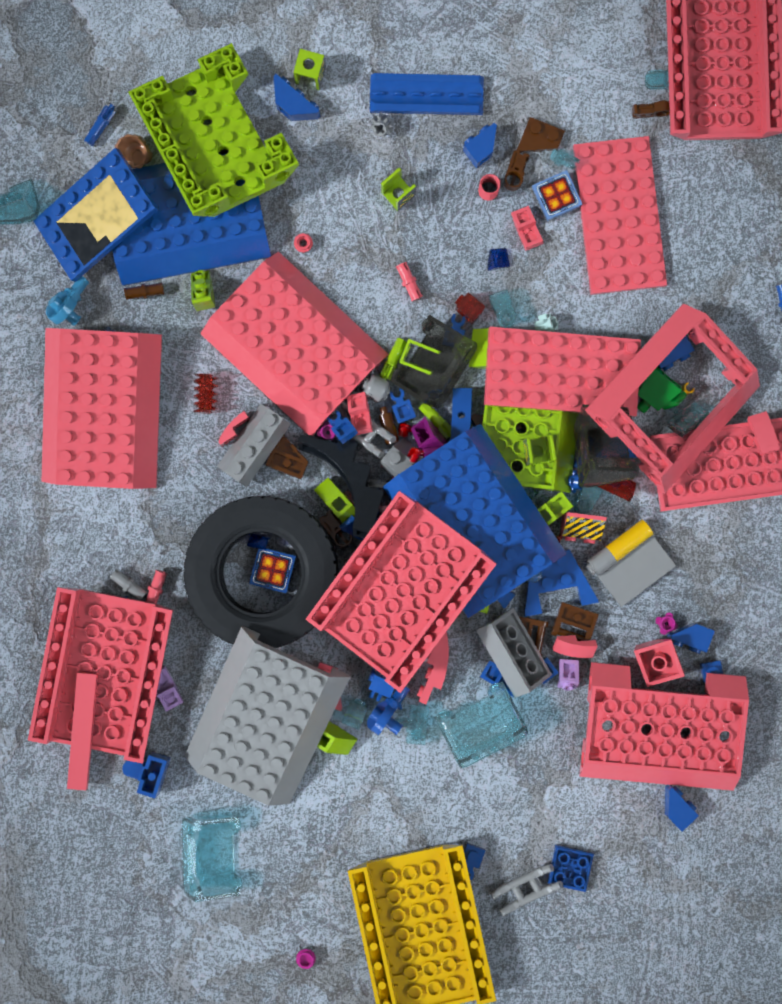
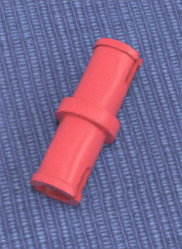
[396,262,423,302]
[145,570,167,604]

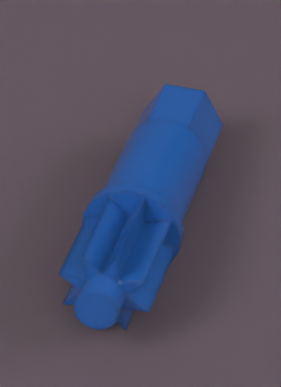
[84,104,116,147]

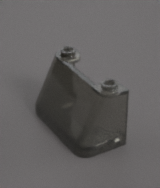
[390,314,477,408]
[574,404,639,488]

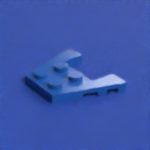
[524,549,599,617]

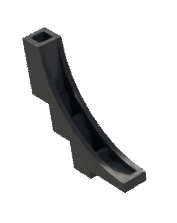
[298,435,384,538]

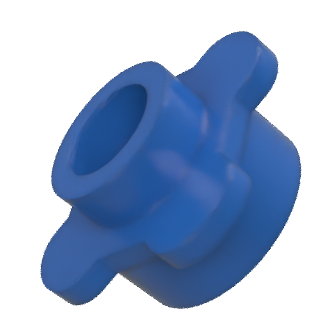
[568,470,584,493]

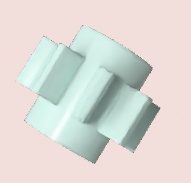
[535,313,559,332]

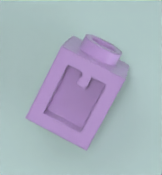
[557,659,579,691]

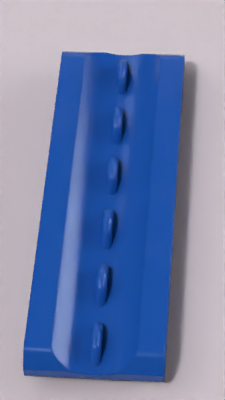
[370,73,484,115]

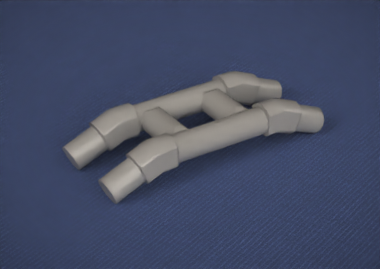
[331,400,396,458]
[490,864,563,917]

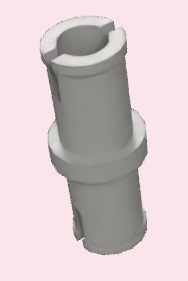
[110,569,148,601]

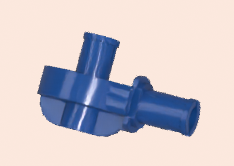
[367,687,410,736]

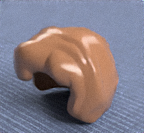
[114,134,153,168]

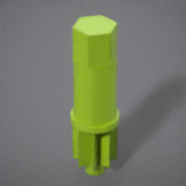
[379,338,407,381]
[419,401,451,439]

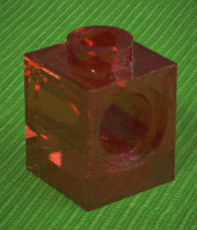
[455,292,485,324]

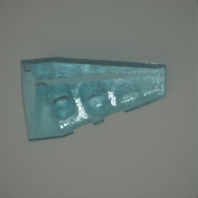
[0,179,40,225]

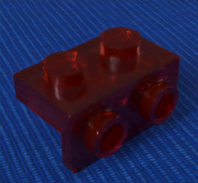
[594,467,636,502]

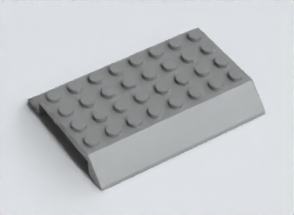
[185,626,351,806]

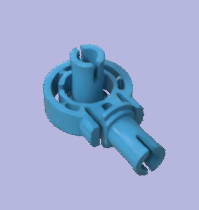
[46,276,89,326]

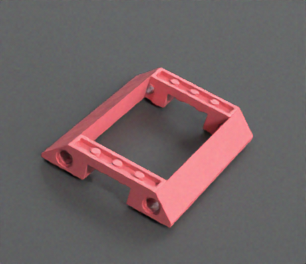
[585,304,760,494]

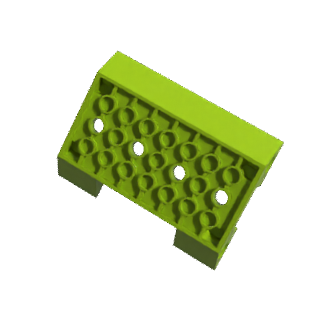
[128,43,299,217]
[469,328,579,493]

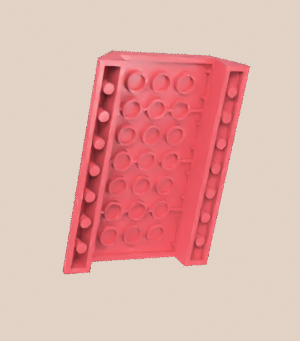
[666,0,782,140]
[201,251,389,436]
[41,328,162,489]
[306,491,497,693]
[28,587,173,764]

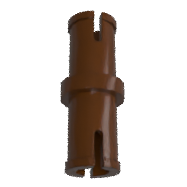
[124,282,164,300]

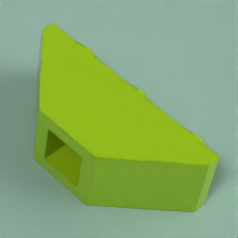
[191,270,216,311]
[314,477,355,523]
[317,721,357,755]

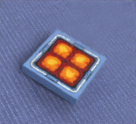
[532,170,583,221]

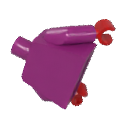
[398,417,448,463]

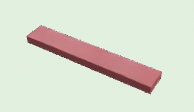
[67,672,98,791]

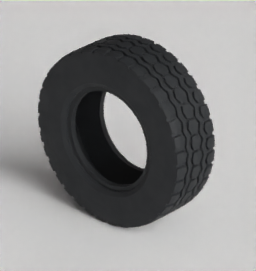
[183,496,339,648]

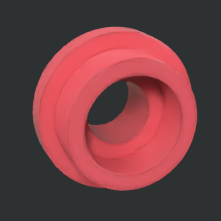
[294,233,313,253]

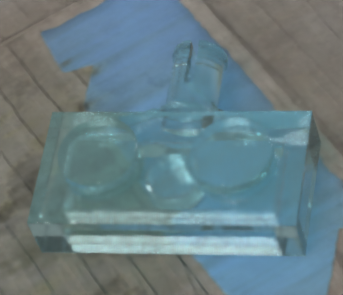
[668,402,709,437]
[395,704,429,746]

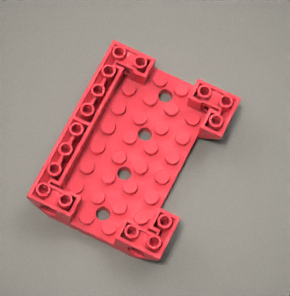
[579,662,749,791]

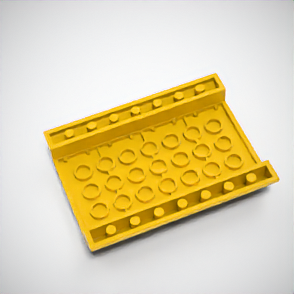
[347,845,496,1004]

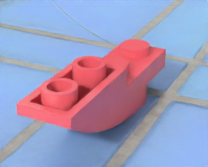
[417,632,449,704]

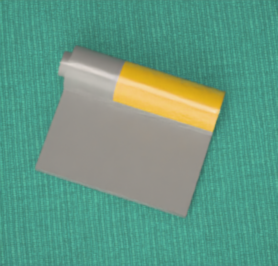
[586,519,676,607]

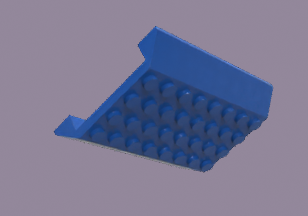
[112,151,271,286]
[383,424,567,618]

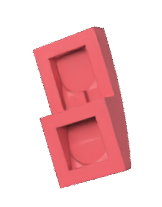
[511,206,543,251]
[347,392,373,436]
[218,411,250,446]
[747,411,780,456]
[553,635,598,658]

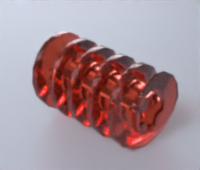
[193,374,218,414]

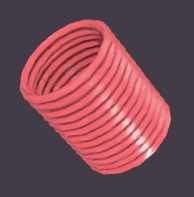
[478,174,501,201]

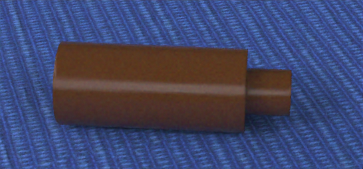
[378,406,399,445]

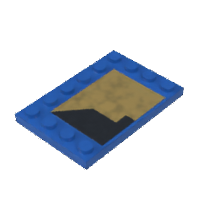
[34,148,159,282]

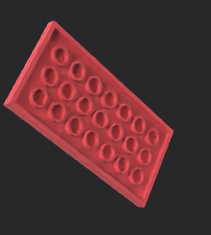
[573,136,667,295]
[484,327,641,417]
[649,418,782,512]

